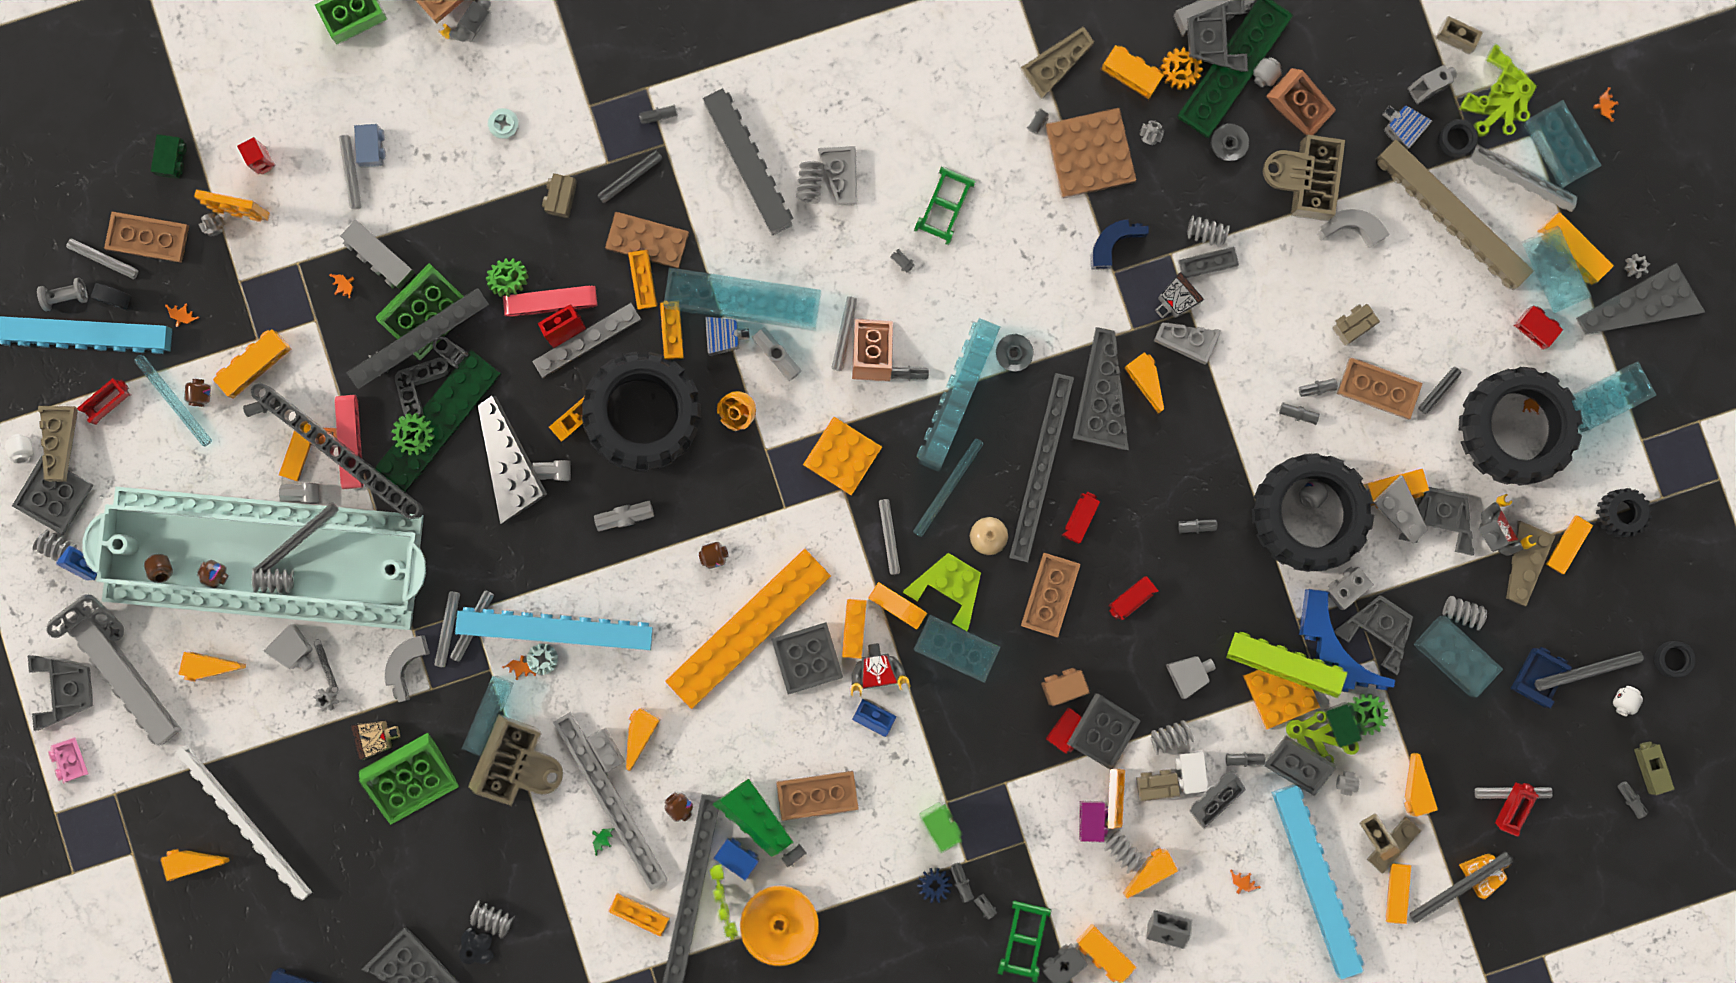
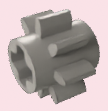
[1140,121,1164,145]
[199,213,225,236]
[1624,254,1650,278]
[313,687,339,712]
[1336,771,1359,796]

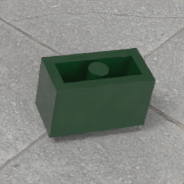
[151,134,187,179]
[1324,702,1363,748]

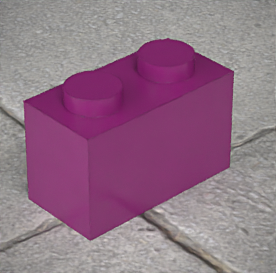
[1079,801,1108,842]

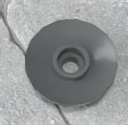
[1211,124,1249,161]
[996,334,1034,372]

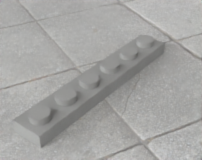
[1470,145,1577,212]
[532,303,641,378]

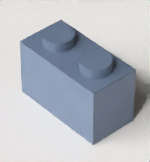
[354,124,386,167]

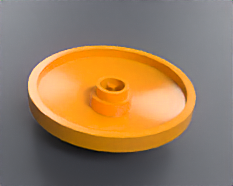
[740,885,818,966]

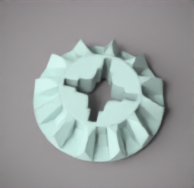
[488,108,518,139]
[527,644,558,675]

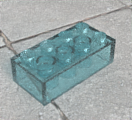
[1523,100,1602,188]
[1521,226,1591,313]
[1572,362,1656,432]
[913,615,1000,683]
[1414,616,1503,697]

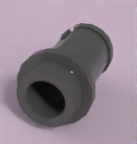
[1027,109,1049,134]
[890,249,914,273]
[781,844,807,867]
[974,893,997,919]

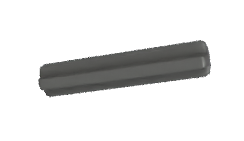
[1418,367,1462,414]

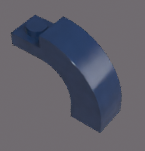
[1091,219,1149,270]

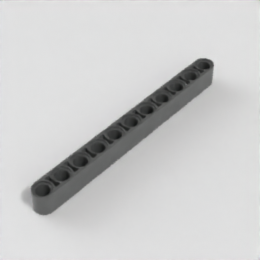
[251,383,423,520]

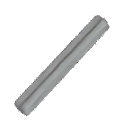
[339,135,361,209]
[66,239,139,279]
[832,296,857,371]
[879,499,900,575]
[435,591,460,667]
[450,591,494,662]
[1475,787,1553,799]

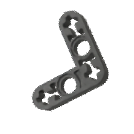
[395,358,450,423]
[46,594,124,641]

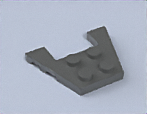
[1187,0,1248,72]
[1399,487,1474,556]
[1334,595,1413,675]
[27,655,93,731]

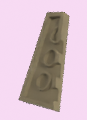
[1020,27,1094,100]
[38,406,78,482]

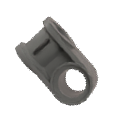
[432,336,469,369]

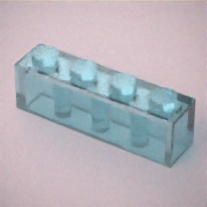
[462,676,514,756]

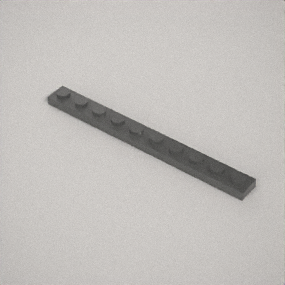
[1009,373,1074,563]
[663,794,721,983]

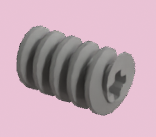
[796,161,824,203]
[1187,215,1230,248]
[32,530,77,561]
[252,568,294,594]
[1442,596,1487,631]
[1151,720,1194,755]
[1104,830,1147,874]
[471,900,515,938]

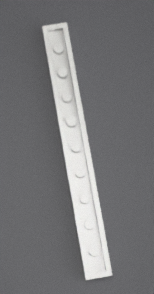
[176,746,313,900]

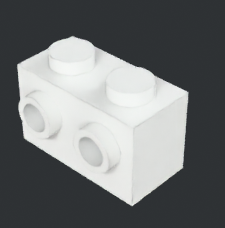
[1175,751,1208,794]

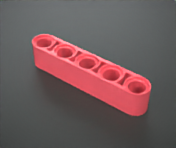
[503,286,597,317]
[335,395,364,489]

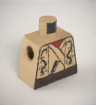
[350,721,400,761]

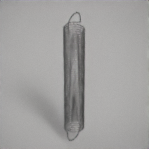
[314,639,338,692]

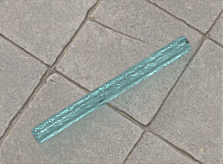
[134,354,212,447]
[913,438,983,537]

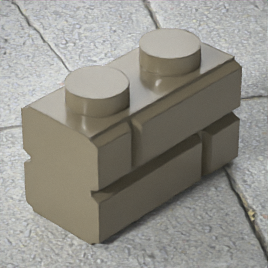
[1435,16,1483,54]
[542,173,577,218]
[1332,304,1380,346]
[1136,769,1180,801]
[1360,813,1400,861]

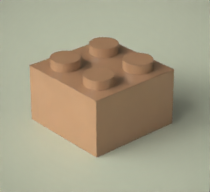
[1041,668,1089,706]

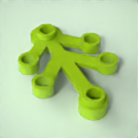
[1474,79,1534,137]
[1286,711,1359,763]
[710,864,738,941]

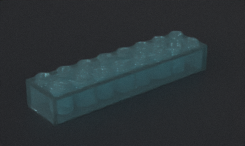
[663,268,822,331]
[916,318,1000,472]

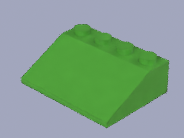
[375,263,464,360]
[359,733,459,825]

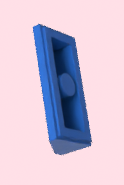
[56,546,97,581]
[852,699,897,737]

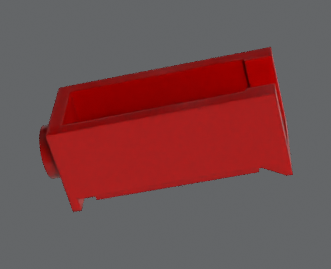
[77,378,131,425]
[1061,492,1100,544]
[1109,576,1159,620]
[1495,782,1539,837]

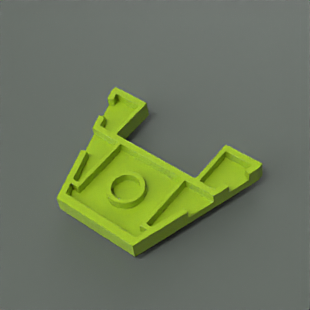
[1459,44,1537,121]
[903,553,981,632]

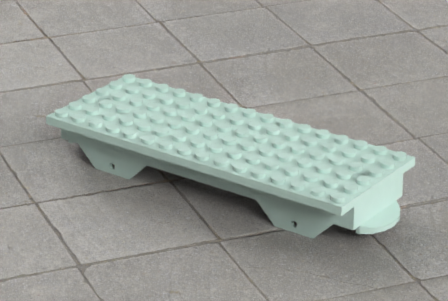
[82,487,426,630]

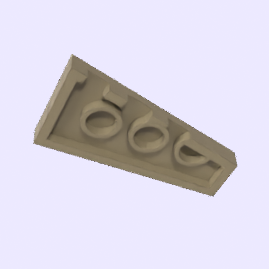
[1506,521,1555,606]

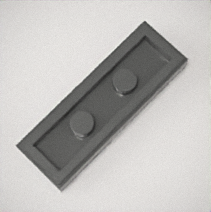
[1178,247,1239,278]

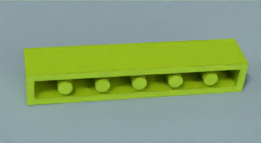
[1226,632,1347,698]

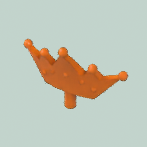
[1594,87,1618,121]
[330,274,355,298]
[165,303,199,327]
[1522,398,1539,415]
[502,655,536,680]
[1230,870,1261,894]

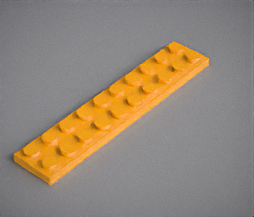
[665,548,831,709]

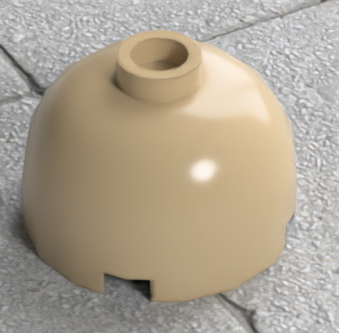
[970,517,1008,555]

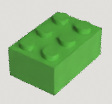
[315,0,387,44]
[919,802,962,853]

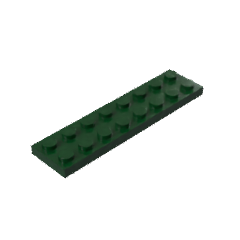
[1177,0,1293,138]
[375,350,501,493]

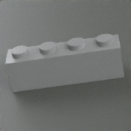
[1174,0,1255,36]
[340,219,415,290]

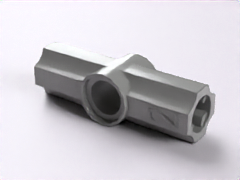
[752,327,802,381]
[594,501,654,532]

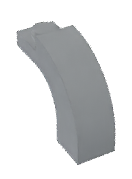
[1317,209,1390,248]
[385,635,430,702]

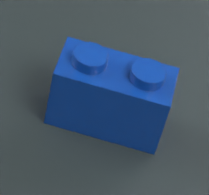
[713,837,759,881]

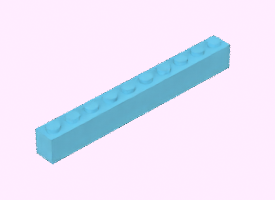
[0,317,172,354]
[455,607,653,650]
[1271,784,1364,980]

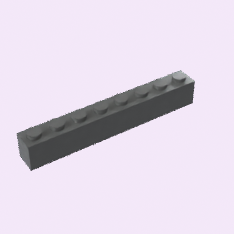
[703,88,794,236]
[346,288,489,389]

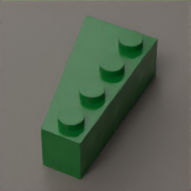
[712,778,794,857]

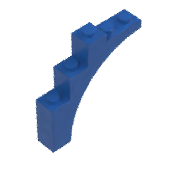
[1299,589,1395,692]

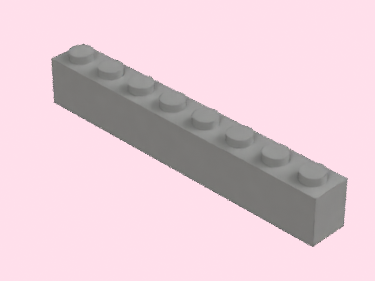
[66,613,182,745]

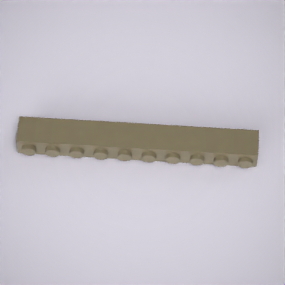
[1375,139,1534,290]

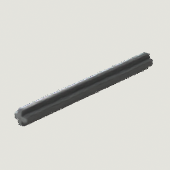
[255,503,339,574]
[1534,651,1644,691]
[1409,852,1512,923]

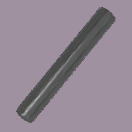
[598,151,662,203]

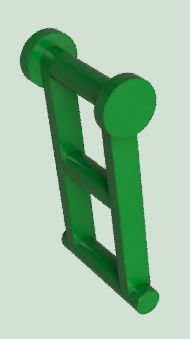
[914,166,976,246]
[998,901,1051,983]

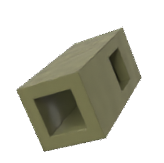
[1634,742,1674,795]

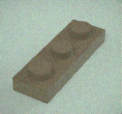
[1367,817,1421,874]

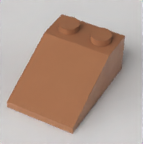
[1266,68,1336,135]
[852,319,893,381]

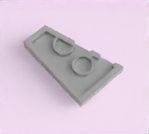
[817,146,857,205]
[1154,322,1221,365]
[1373,475,1427,544]

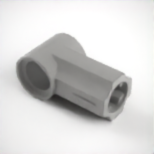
[532,460,571,481]
[279,483,319,503]

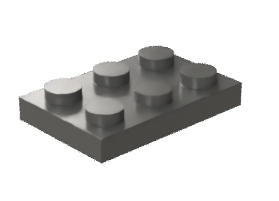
[1264,735,1336,796]
[1189,770,1246,829]

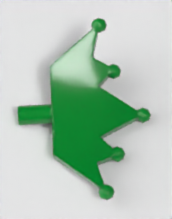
[592,828,615,856]

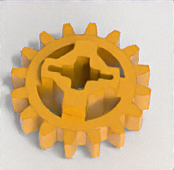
[1160,47,1203,90]

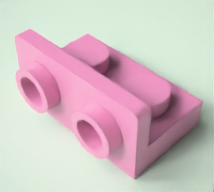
[48,738,88,784]

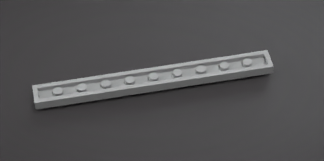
[553,712,668,891]

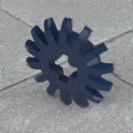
[917,868,952,903]

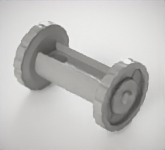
[37,278,88,311]

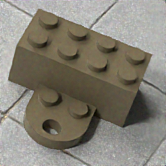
[1263,135,1345,221]
[468,714,563,806]

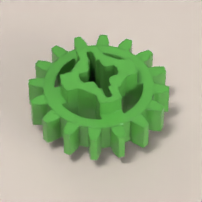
[486,258,529,297]
[391,413,435,455]
[1348,694,1389,735]

